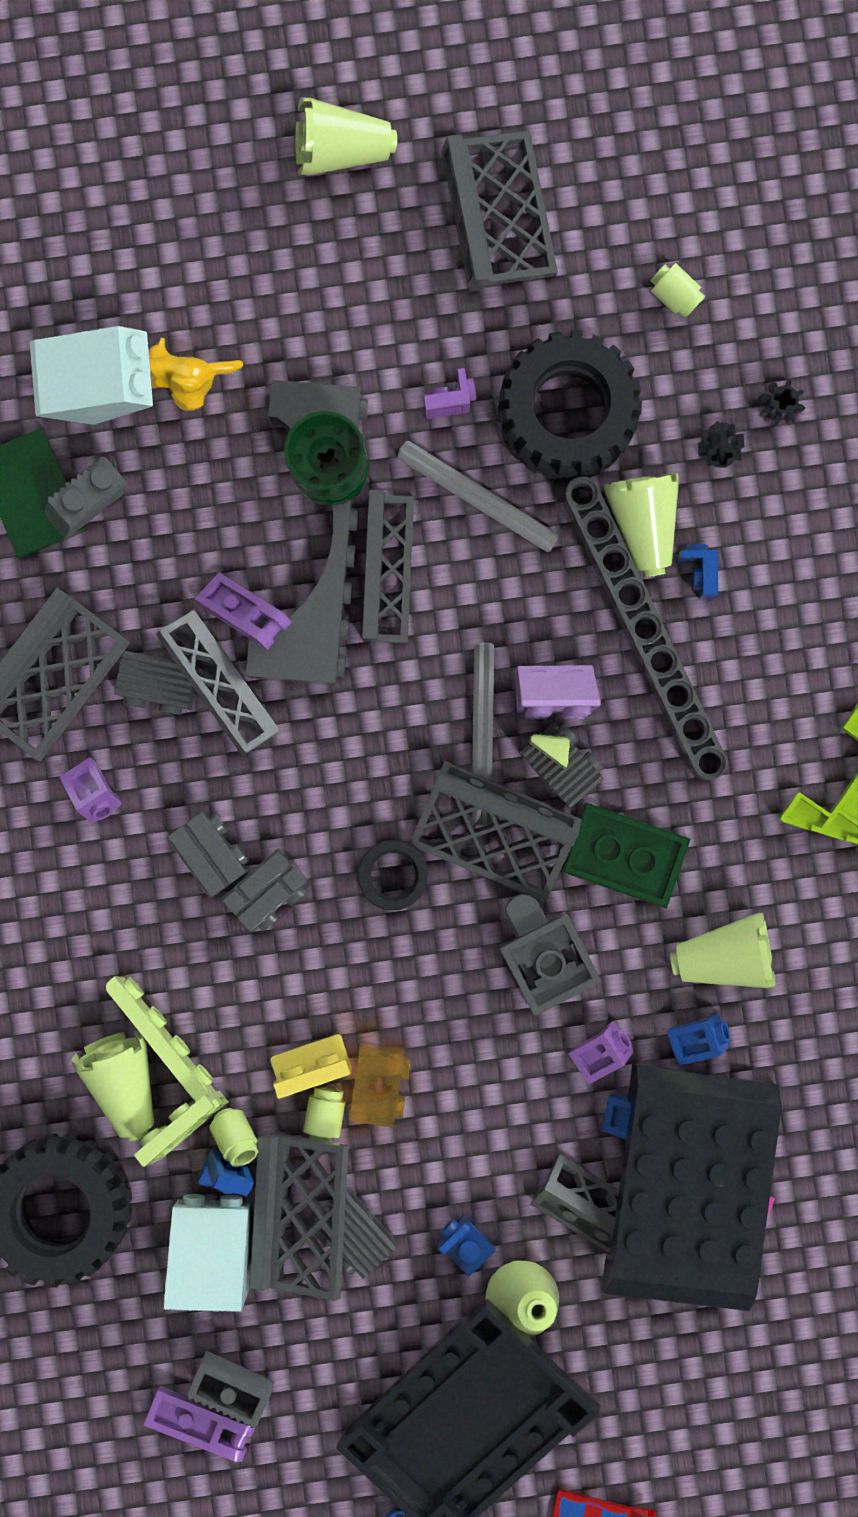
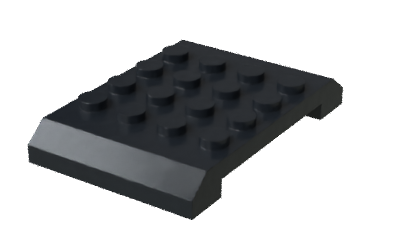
[601,1063,782,1311]
[336,1299,601,1517]

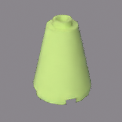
[295,97,397,176]
[604,473,679,577]
[670,913,776,988]
[72,1031,154,1141]
[485,1261,559,1337]

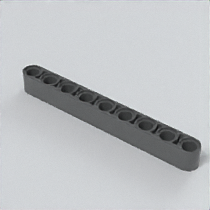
[563,477,727,781]

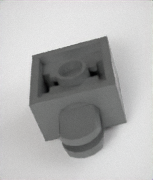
[498,894,602,1016]

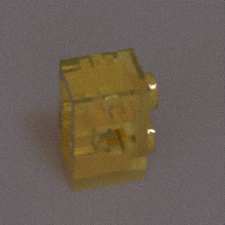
[349,1041,411,1128]

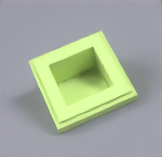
[529,734,570,768]

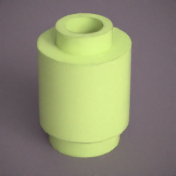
[650,263,705,318]
[303,1086,346,1142]
[209,1108,259,1167]

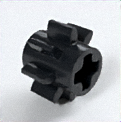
[758,379,805,427]
[698,421,745,468]

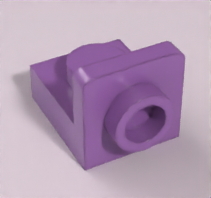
[424,368,476,419]
[59,757,122,823]
[568,1022,633,1085]

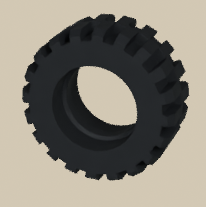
[498,330,642,481]
[0,1133,132,1288]

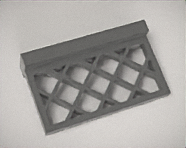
[441,131,558,292]
[0,587,131,762]
[410,761,582,902]
[250,1132,349,1301]

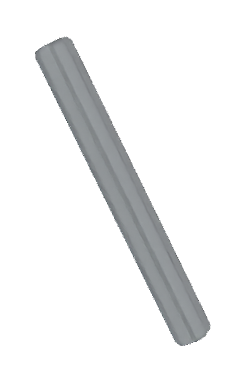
[398,441,559,552]
[471,643,494,826]

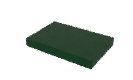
[0,428,87,559]
[561,802,691,909]

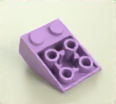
[516,665,600,720]

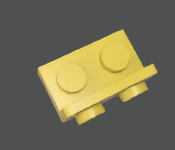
[270,1034,352,1099]

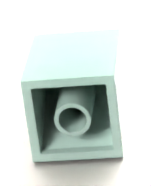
[30,326,153,425]
[164,1194,252,1312]

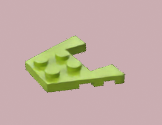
[778,703,858,845]

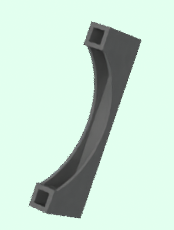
[246,380,368,686]

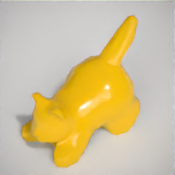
[148,337,243,411]

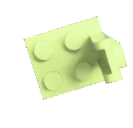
[106,976,229,1167]

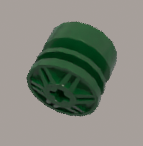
[284,411,370,506]

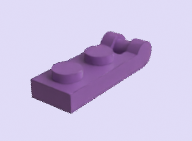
[195,573,292,651]
[144,1386,256,1462]

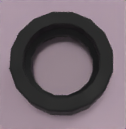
[358,840,428,910]

